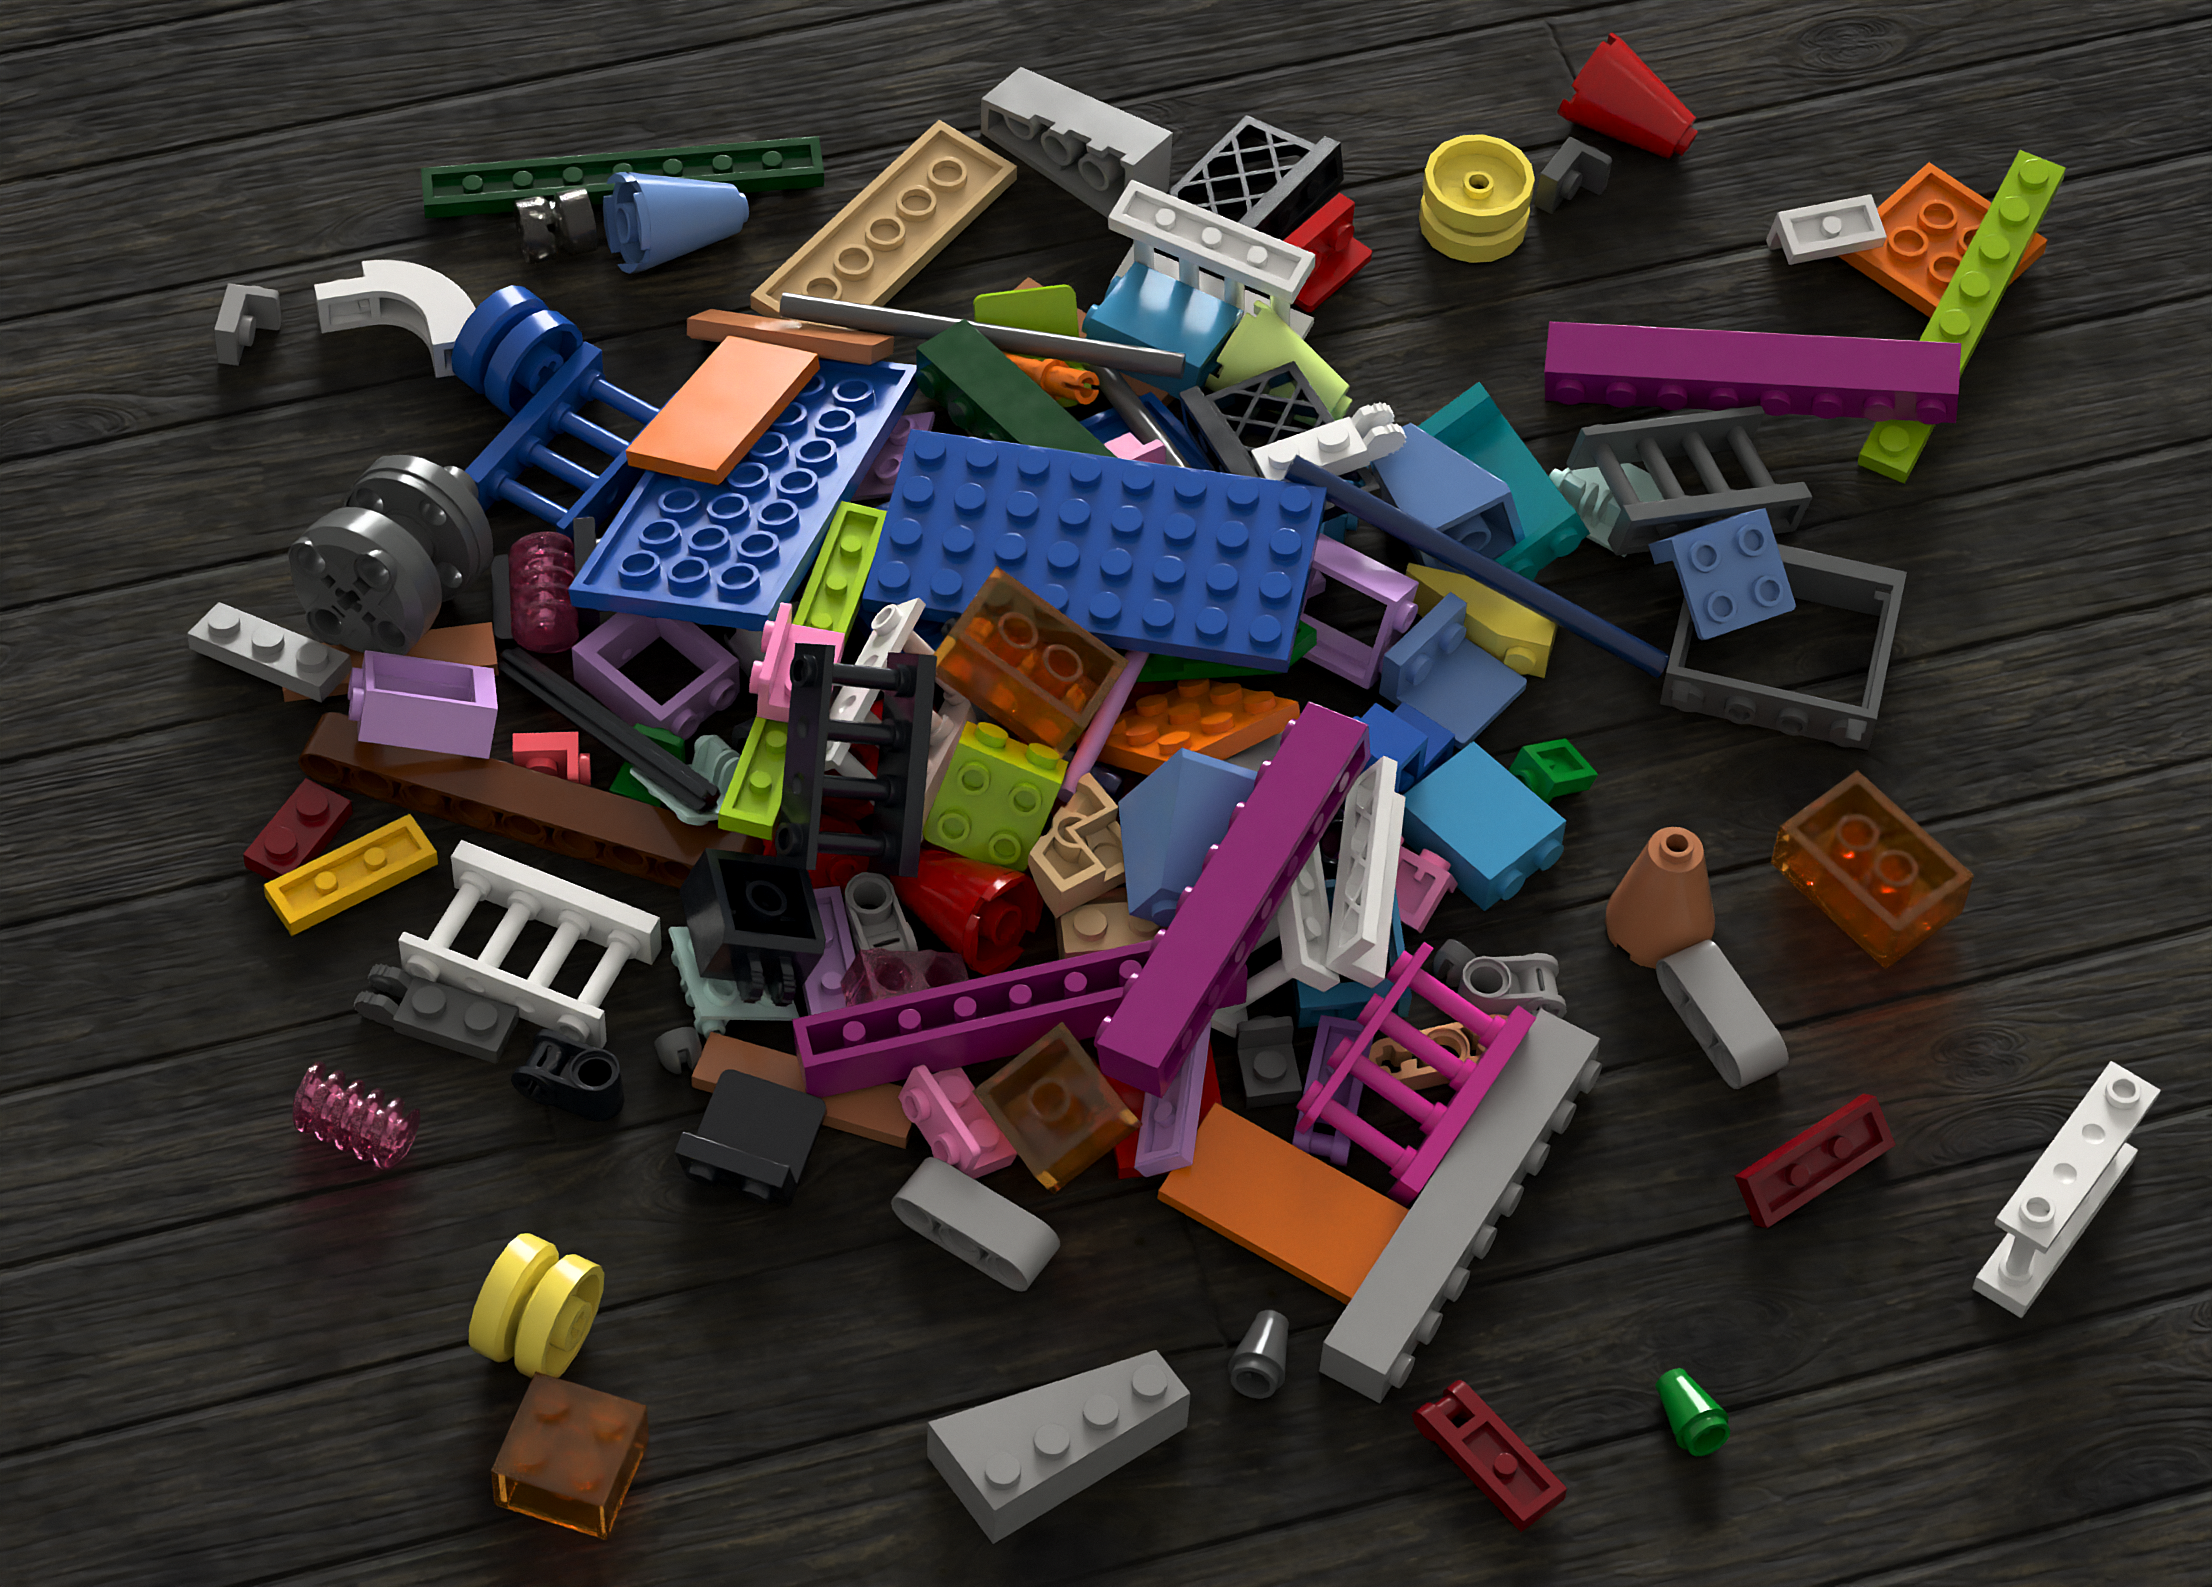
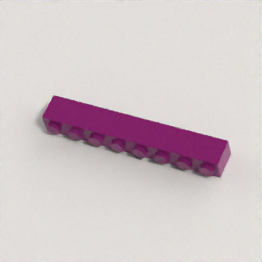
[1544,321,1961,425]
[1094,702,1371,1099]
[792,940,1248,1098]

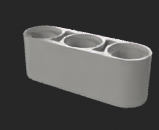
[1656,939,1789,1089]
[891,1157,1060,1292]

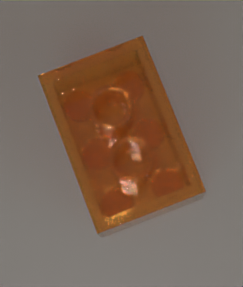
[933,566,1129,759]
[1771,770,1974,969]

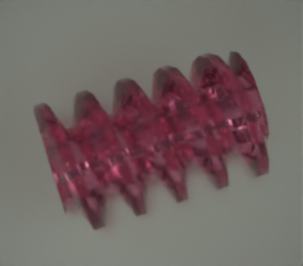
[508,531,579,653]
[293,1061,421,1170]

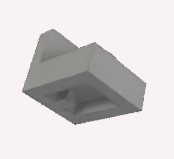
[214,283,282,366]

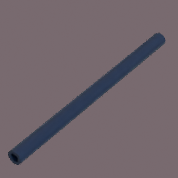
[1284,454,1670,678]

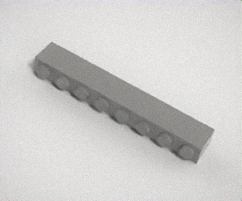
[1319,1009,1602,1403]

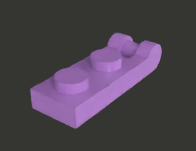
[1292,1014,1374,1167]

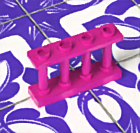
[1294,942,1536,1208]

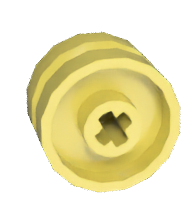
[1419,134,1535,263]
[468,1233,604,1384]

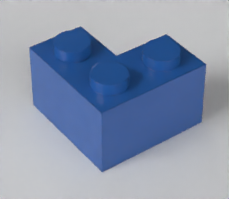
[1342,701,1456,806]

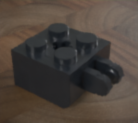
[679,848,826,1007]

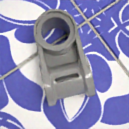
[844,872,920,983]
[1457,953,1566,1018]

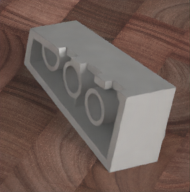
[981,67,1173,218]
[927,1350,1190,1544]

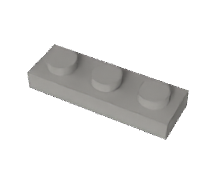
[187,602,352,703]

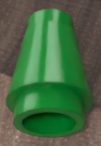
[1655,1368,1730,1456]

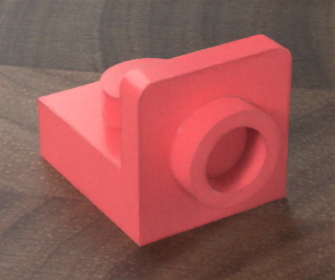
[513,732,591,786]

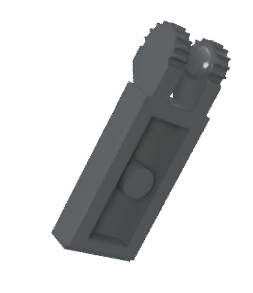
[353,963,519,1063]

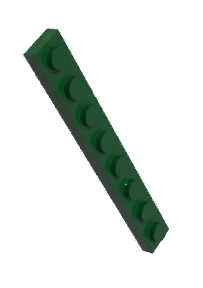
[421,136,824,219]

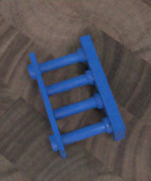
[465,341,679,552]

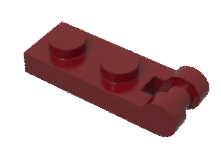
[1412,1380,1567,1532]

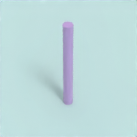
[1057,650,1150,803]

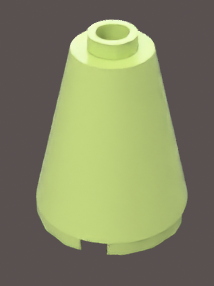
[1205,300,1353,426]

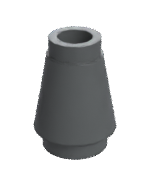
[1228,1310,1289,1399]

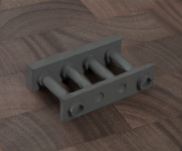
[1566,406,1812,556]

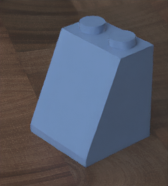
[1370,423,1525,575]
[1118,748,1258,927]

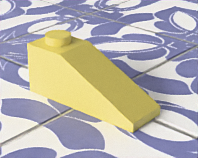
[1405,562,1558,678]

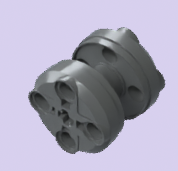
[288,455,494,656]

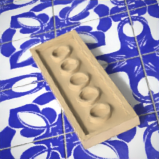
[750,120,1017,331]

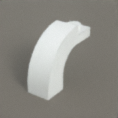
[314,260,476,378]

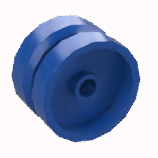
[451,285,583,419]

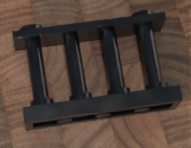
[775,643,937,878]

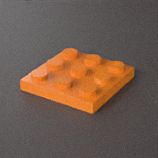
[1838,162,2048,318]
[1074,678,1301,775]

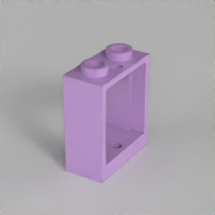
[1300,533,1419,690]
[572,612,740,741]
[348,650,498,759]

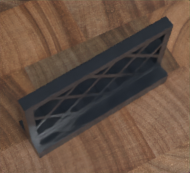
[1130,115,1344,281]
[1179,361,1382,523]

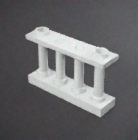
[1108,179,1315,340]
[824,598,1004,842]
[399,840,662,1049]
[1210,842,1340,1038]
[1972,1061,2161,1318]

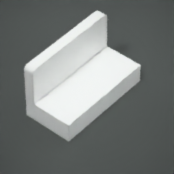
[1766,194,1887,265]

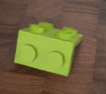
[973,284,1092,408]
[922,721,1069,874]

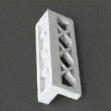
[1325,756,1406,988]

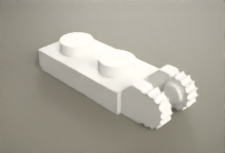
[1251,402,1407,483]

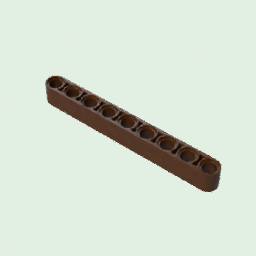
[298,712,765,889]

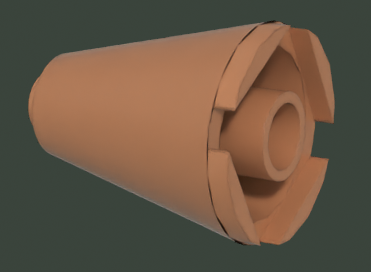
[1605,827,1715,969]

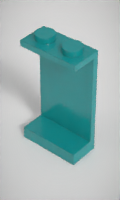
[1417,382,1591,581]

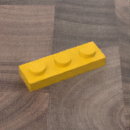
[264,814,438,936]

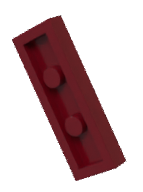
[1734,1094,1896,1228]

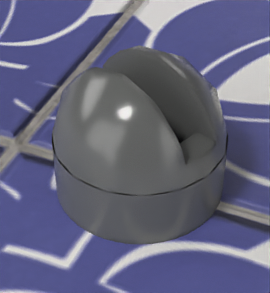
[1432,939,1477,988]
[654,1027,703,1074]

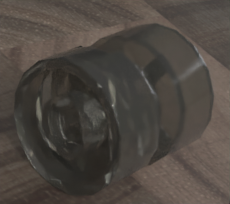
[513,187,598,265]

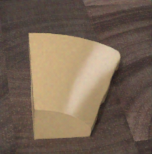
[1028,772,1126,918]

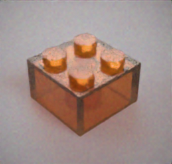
[972,1022,1143,1194]
[491,1371,649,1540]

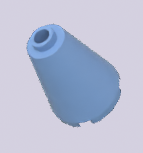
[603,172,749,274]

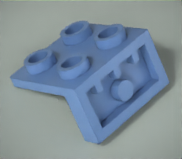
[1649,508,1796,640]
[1379,592,1527,749]

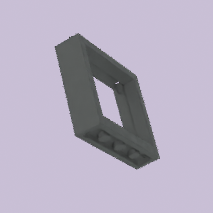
[1660,544,1907,750]

